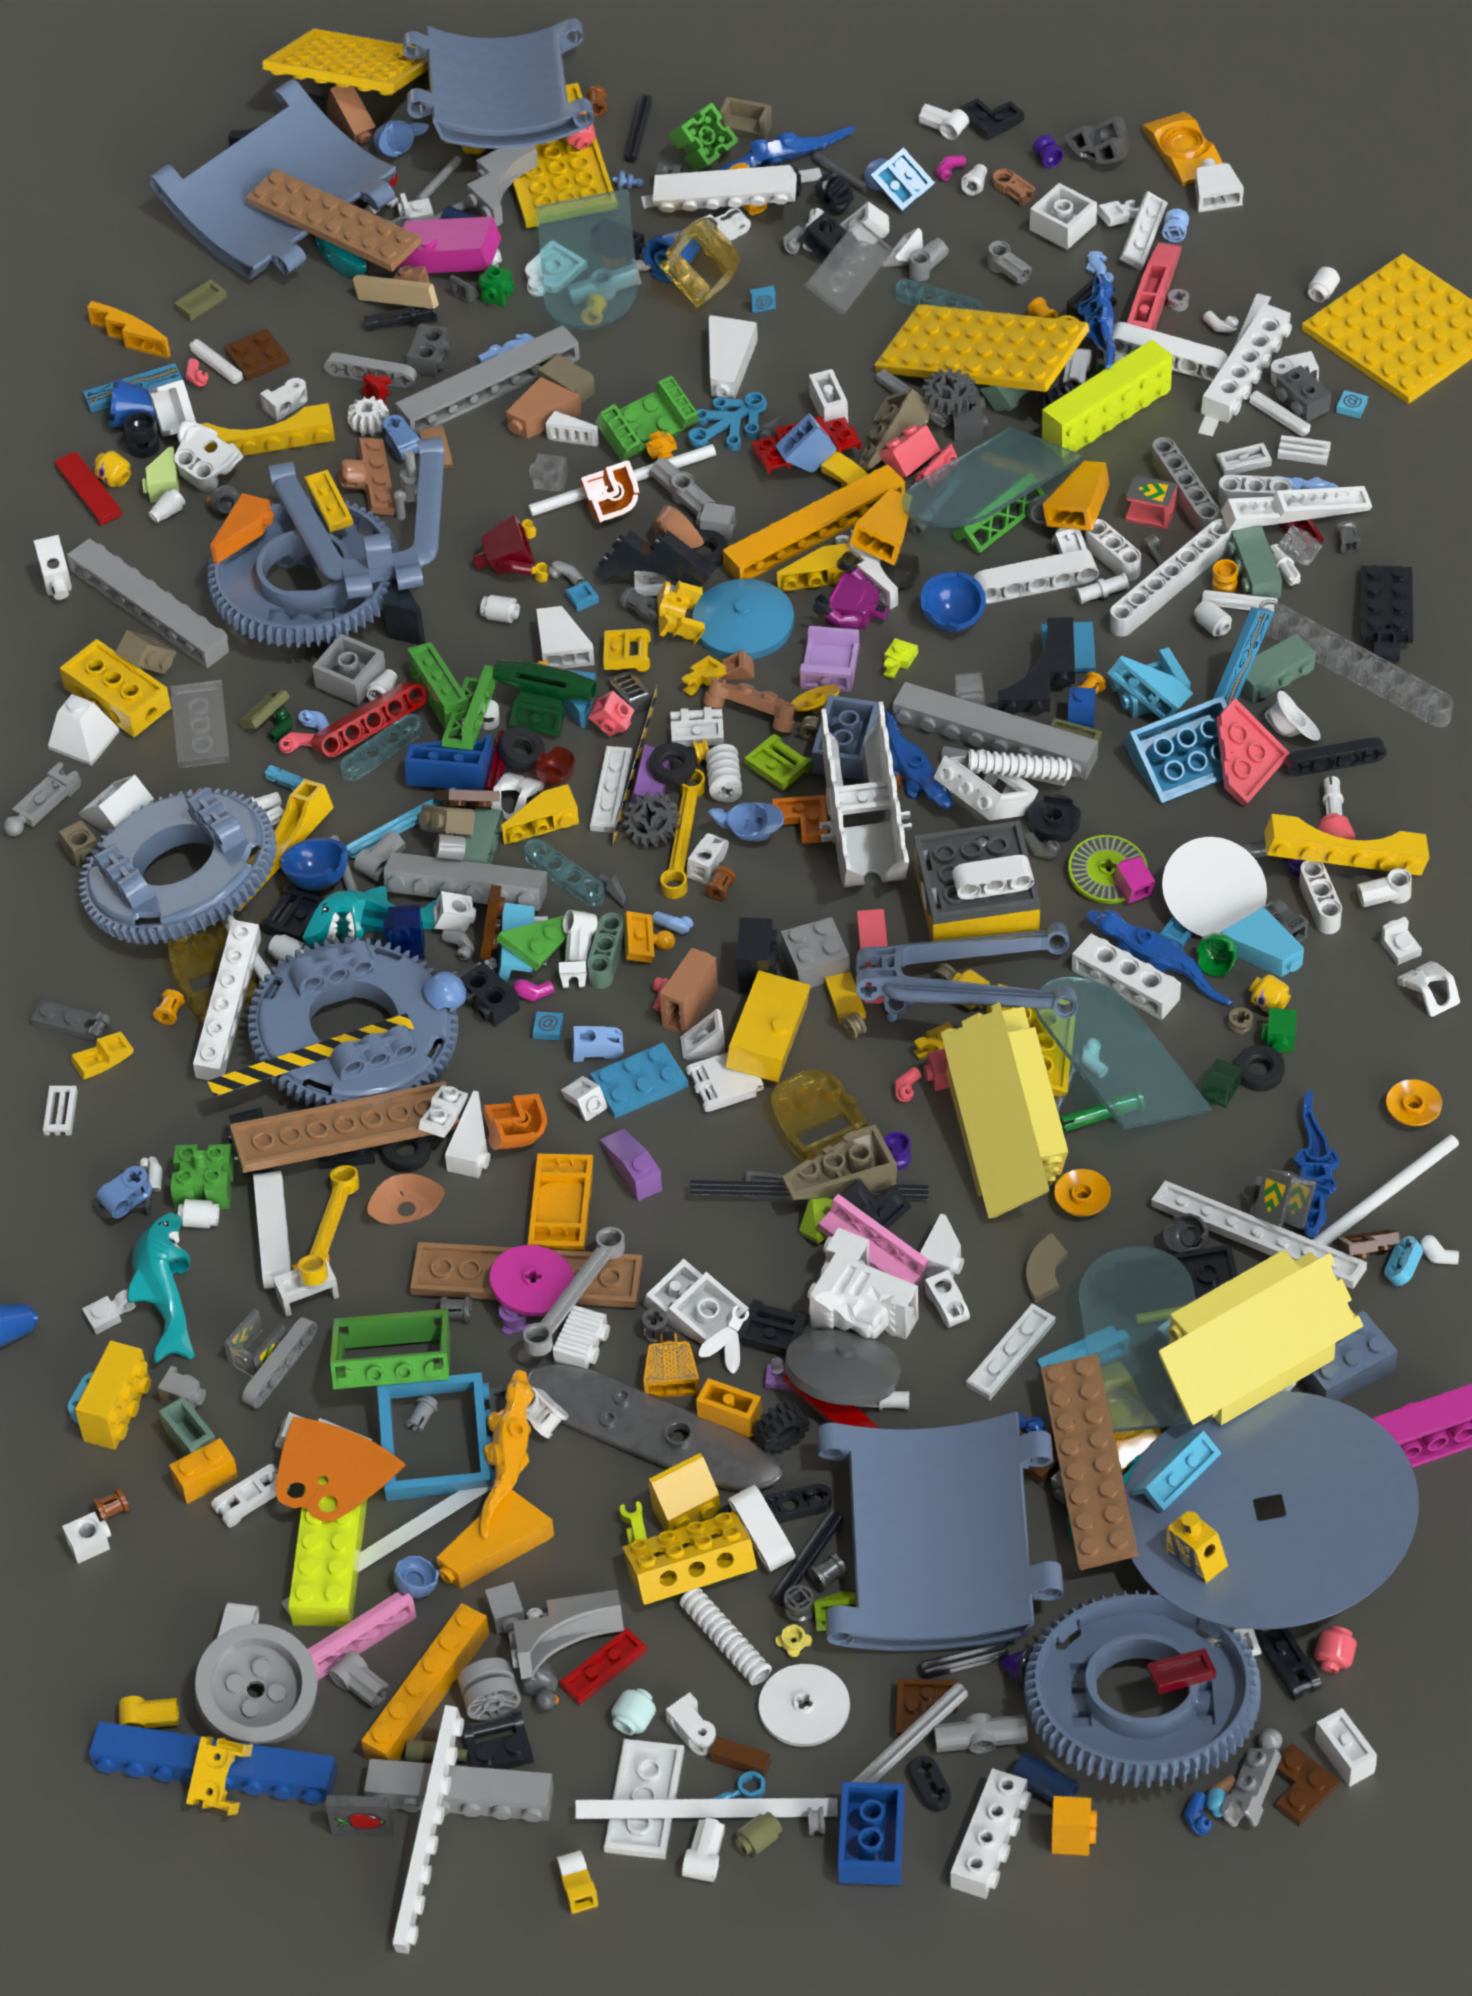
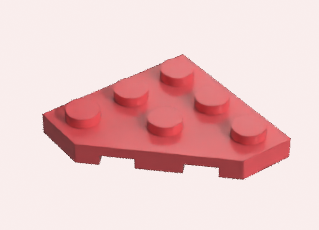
[1216,698,1290,806]

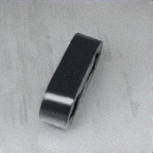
[910,1756,951,1812]

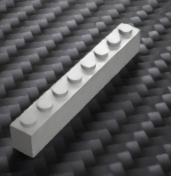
[395,325,580,435]
[67,538,229,669]
[893,682,1098,780]

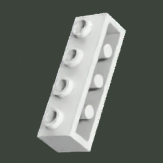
[951,1768,1031,1899]

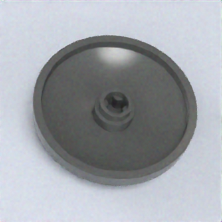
[784,1329,901,1405]

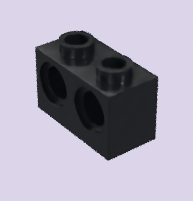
[801,212,860,271]
[460,962,520,1027]

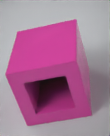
[1113,856,1155,904]

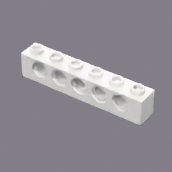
[1201,303,1292,423]
[193,920,261,1080]

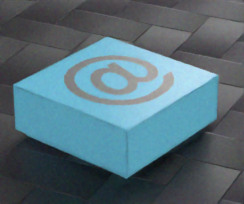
[1336,390,1368,419]

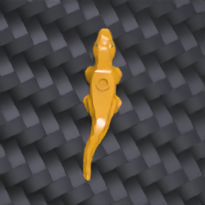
[479,1370,534,1539]

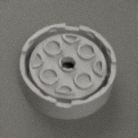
[195,1624,318,1748]

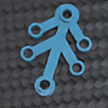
[689,392,767,451]

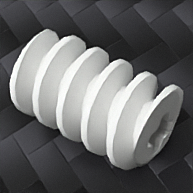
[706,744,743,803]

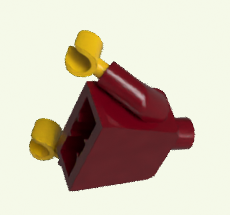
[473,515,548,583]

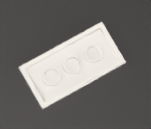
[604,1739,685,1859]

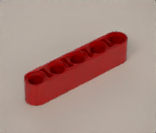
[311,682,428,757]

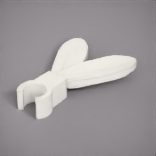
[698,1305,749,1374]

